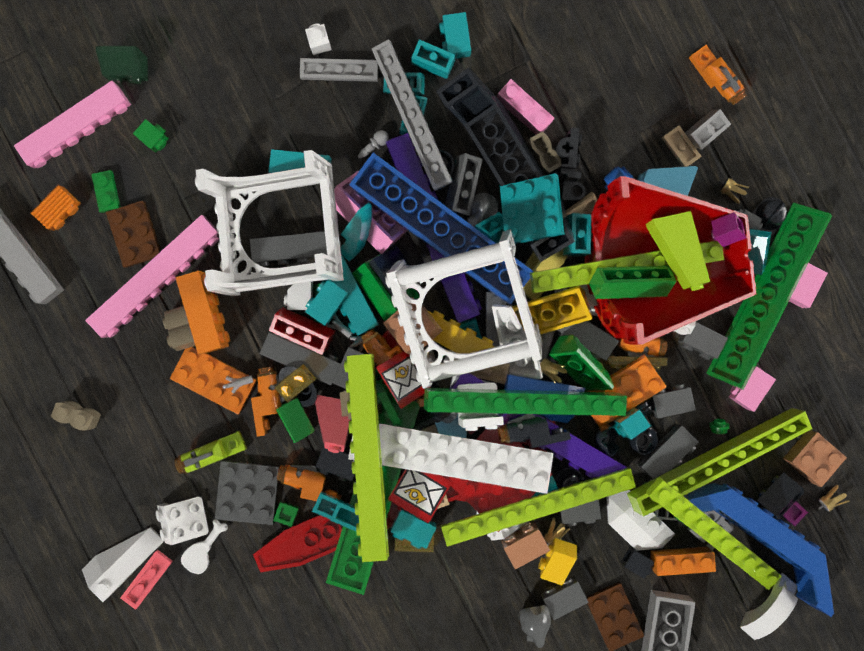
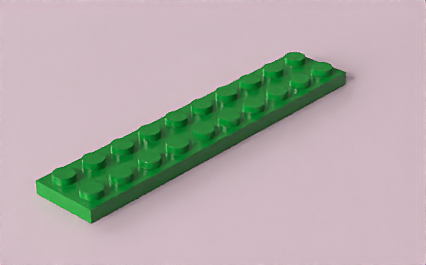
[707,203,832,390]
[326,401,420,595]

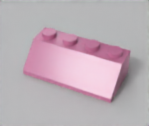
[334,171,407,254]

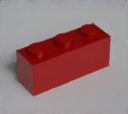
[269,307,335,355]

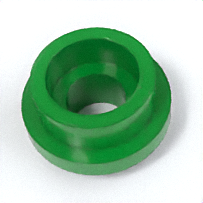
[709,419,730,434]

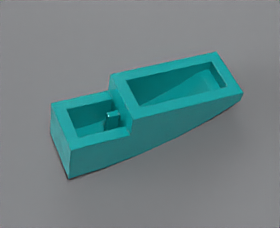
[340,202,372,262]
[312,492,359,531]

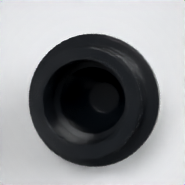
[635,399,653,417]

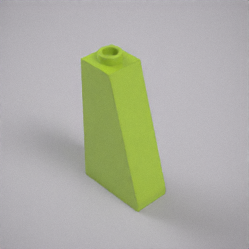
[646,211,710,291]

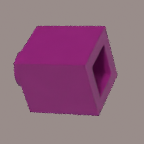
[711,212,746,247]

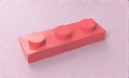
[121,550,173,610]

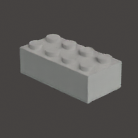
[641,590,695,651]

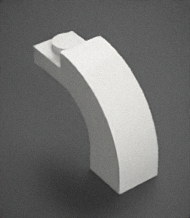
[740,573,798,640]

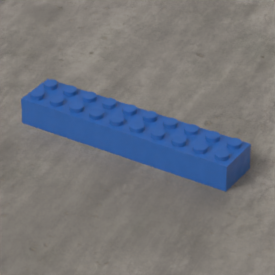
[349,153,534,305]

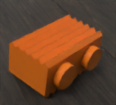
[31,185,81,231]

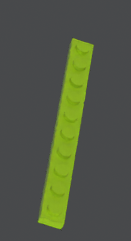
[530,241,724,293]
[441,468,636,546]
[646,477,782,590]

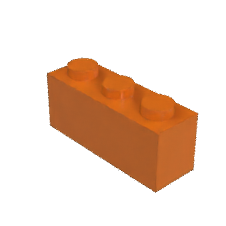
[650,547,716,576]

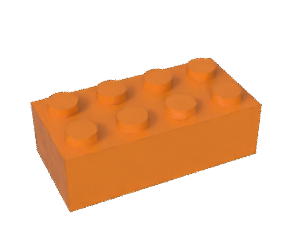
[175,271,230,354]

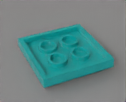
[500,174,564,244]

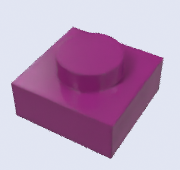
[783,502,808,526]

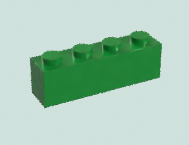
[589,266,677,299]

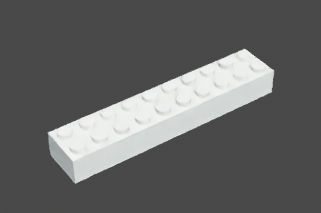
[348,424,553,493]

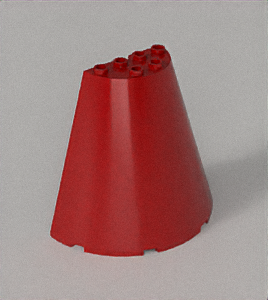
[585,176,756,345]

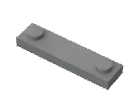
[300,58,378,82]

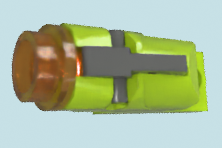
[174,431,247,474]

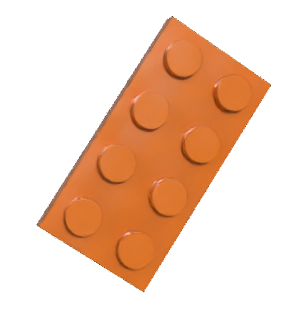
[170,346,257,414]
[586,354,667,427]

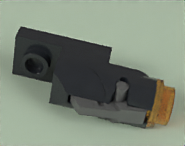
[497,414,571,448]

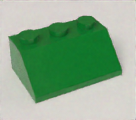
[352,250,420,321]
[549,335,614,391]

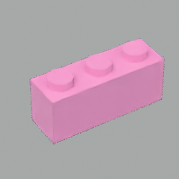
[497,79,554,135]

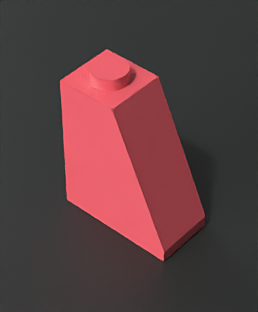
[315,395,351,453]

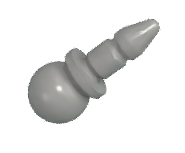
[358,130,389,158]

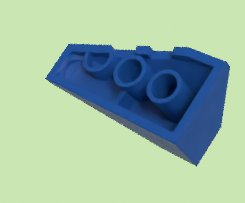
[504,374,585,423]

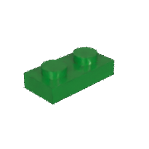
[91,170,121,213]
[376,382,400,425]

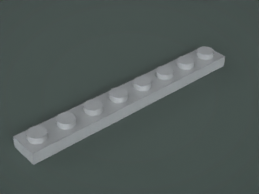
[372,39,453,191]

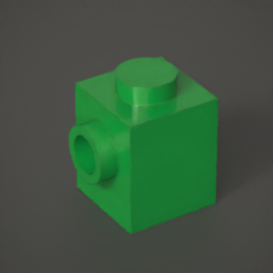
[133,119,169,153]

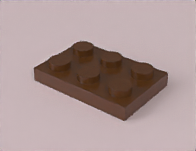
[106,201,161,268]
[586,582,644,651]

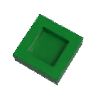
[273,501,299,527]

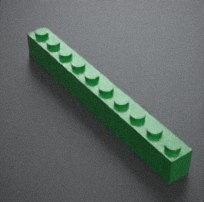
[424,388,627,416]

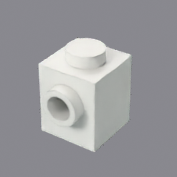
[305,24,332,55]

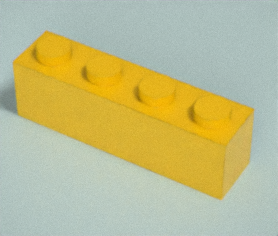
[428,310,495,369]

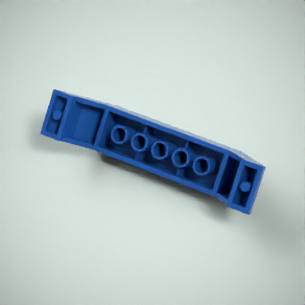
[684,483,834,617]

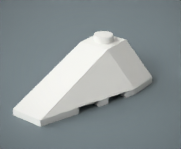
[492,304,543,379]
[82,527,164,602]

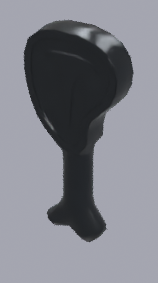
[413,412,458,431]

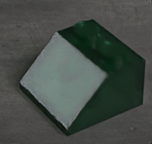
[96,46,148,84]

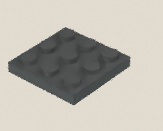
[215,460,280,525]

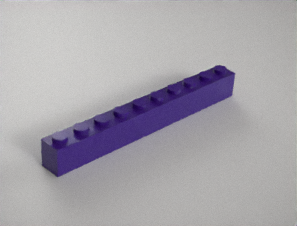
[386,133,482,323]
[450,373,627,479]

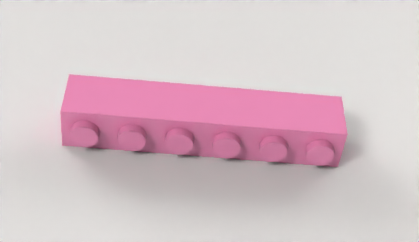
[14,81,131,168]

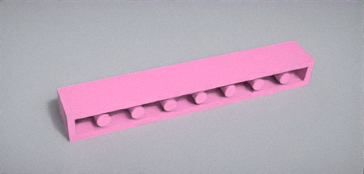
[85,215,219,338]

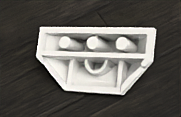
[606,490,675,551]

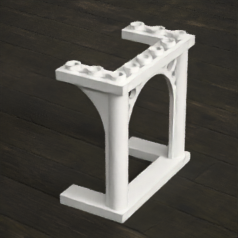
[195,150,344,296]
[385,229,543,389]

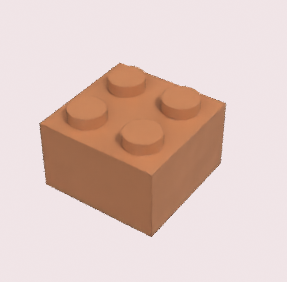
[383,298,443,355]
[783,430,847,487]
[501,521,550,569]

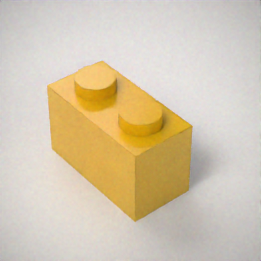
[538,538,577,585]

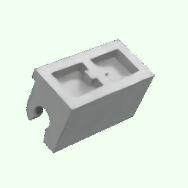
[685,109,731,150]

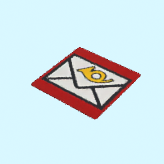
[376,351,430,409]
[388,469,452,523]

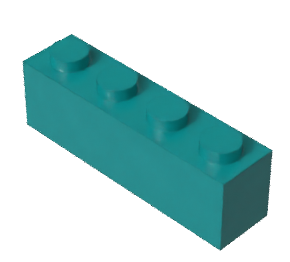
[325,256,379,336]

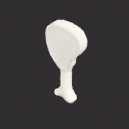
[181,520,228,574]

